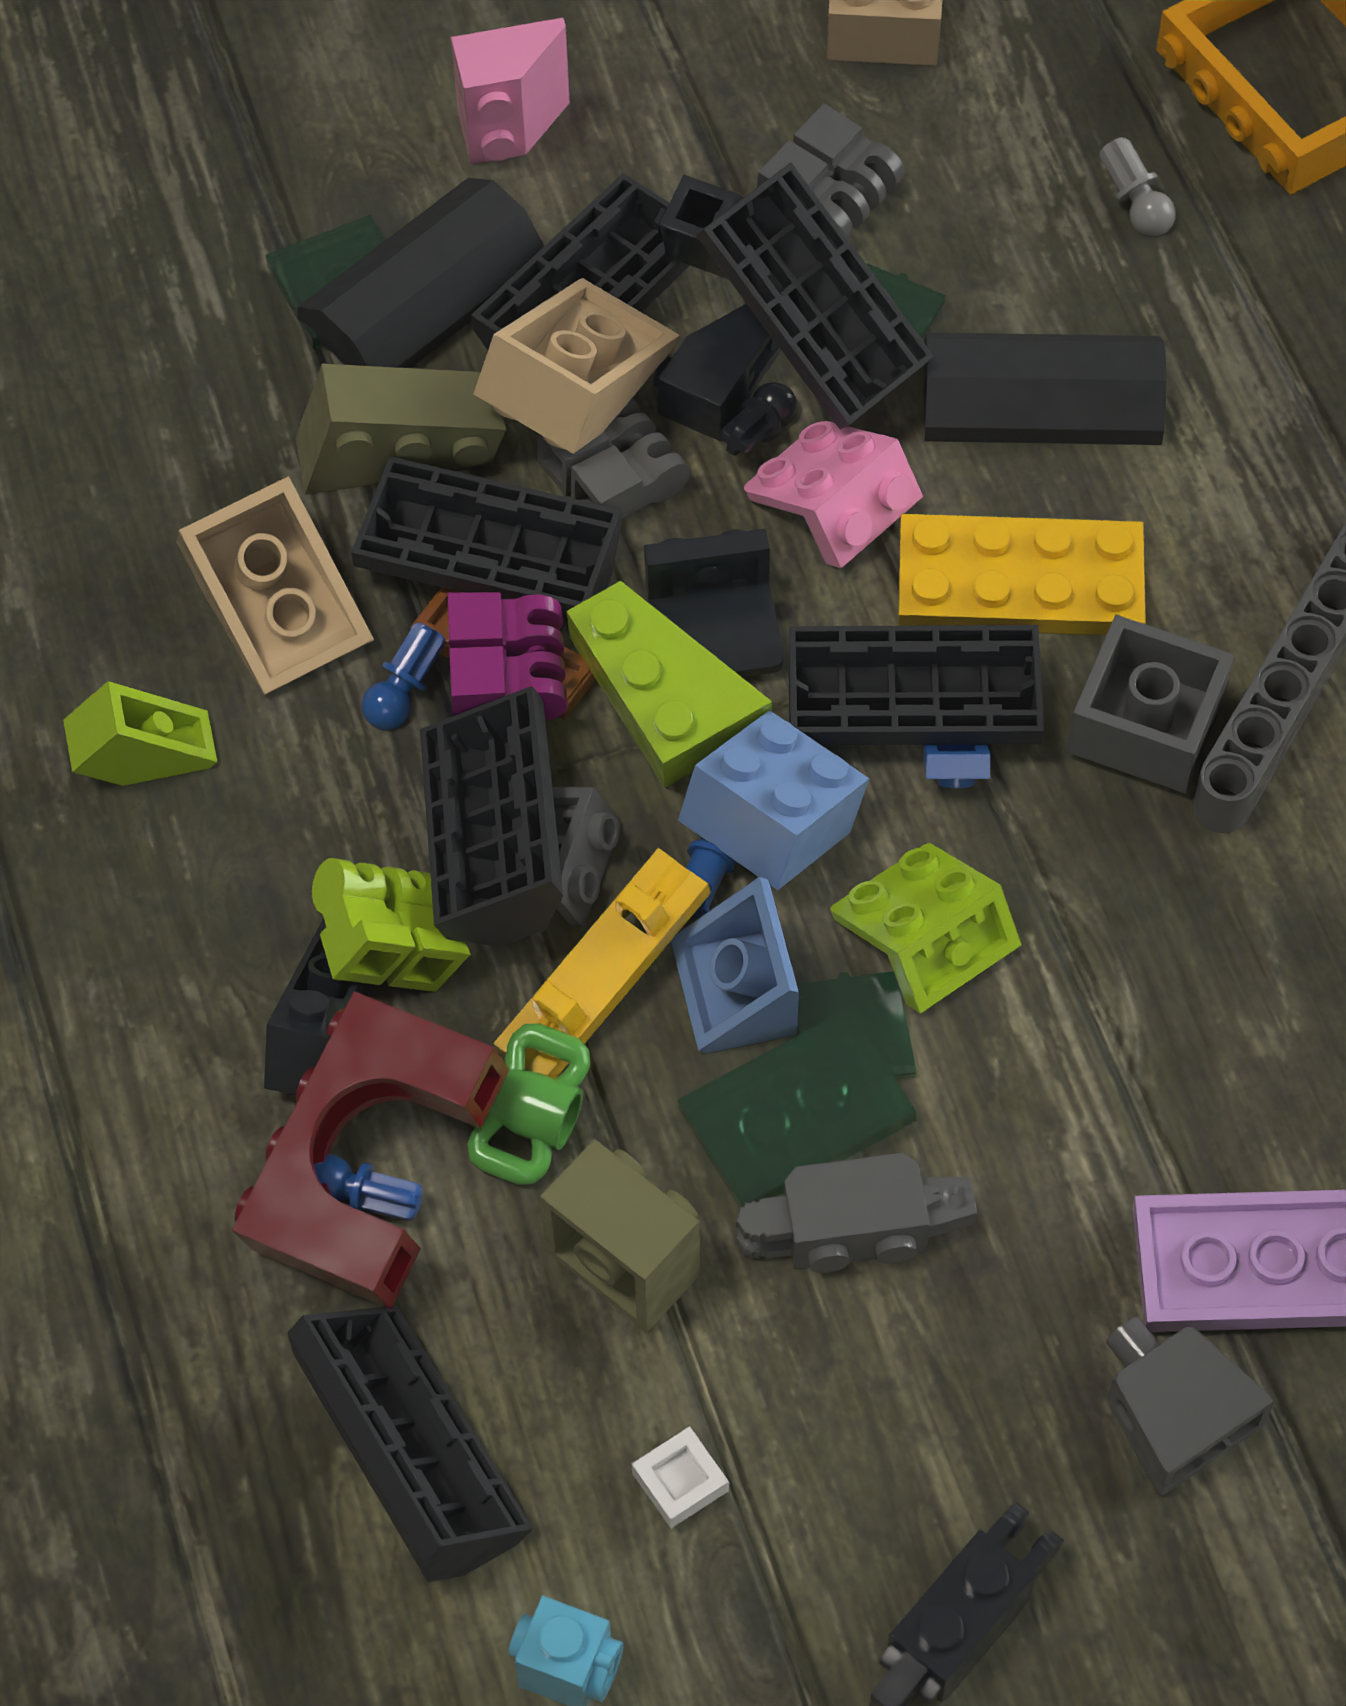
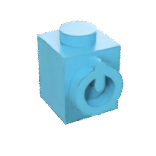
[508,1595,624,1706]

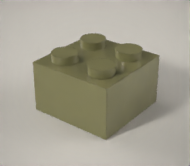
[540,1139,700,1332]

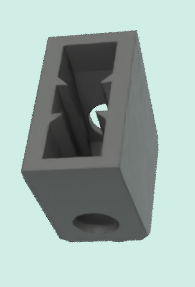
[1106,1317,1274,1497]

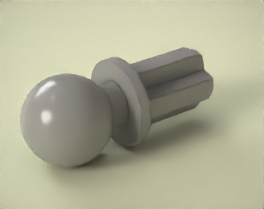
[1099,137,1176,236]

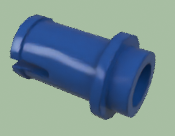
[686,836,736,919]

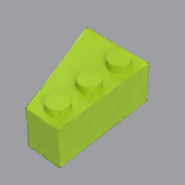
[567,581,772,788]

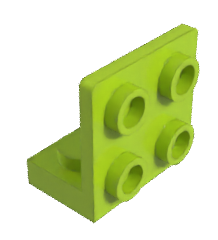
[830,843,1022,1014]

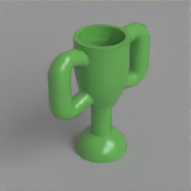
[467,1023,590,1185]

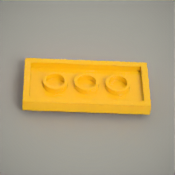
[898,514,1145,635]

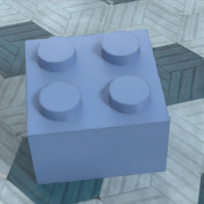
[678,710,870,890]

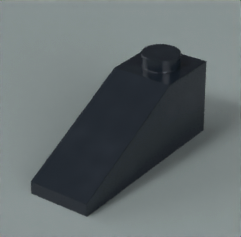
[653,304,781,442]

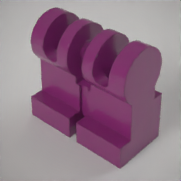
[448,592,567,721]

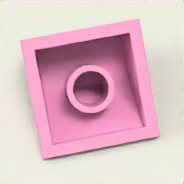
[451,18,570,165]

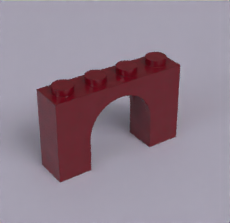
[232,991,510,1310]

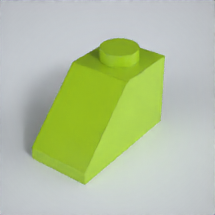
[63,681,217,786]

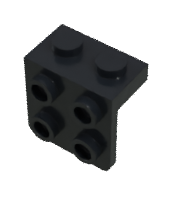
[644,529,784,677]

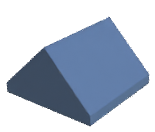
[671,877,799,1053]

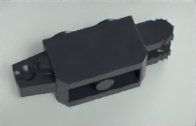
[869,1502,1065,1706]

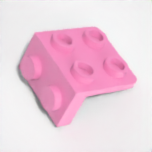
[744,421,923,568]

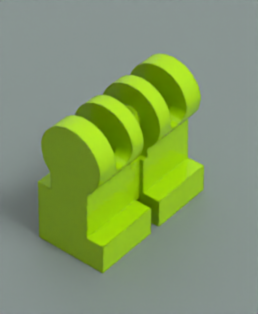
[312,858,471,992]

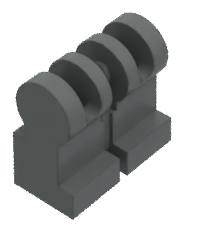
[757,103,905,238]
[537,397,691,518]

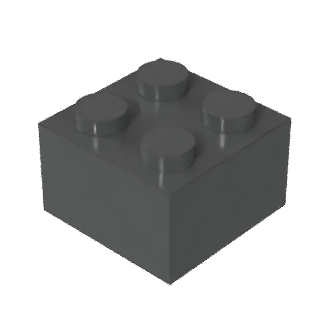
[1067,614,1235,794]

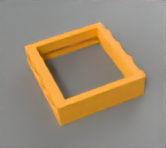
[1156,0,1346,195]

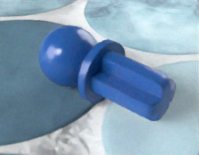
[361,622,445,730]
[314,1154,423,1222]

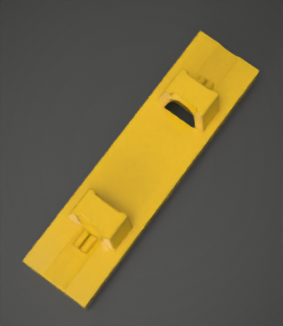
[493,848,711,1079]

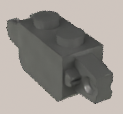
[736,1153,977,1273]

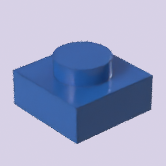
[923,745,990,788]

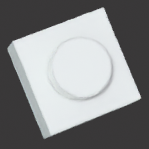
[632,1426,729,1528]

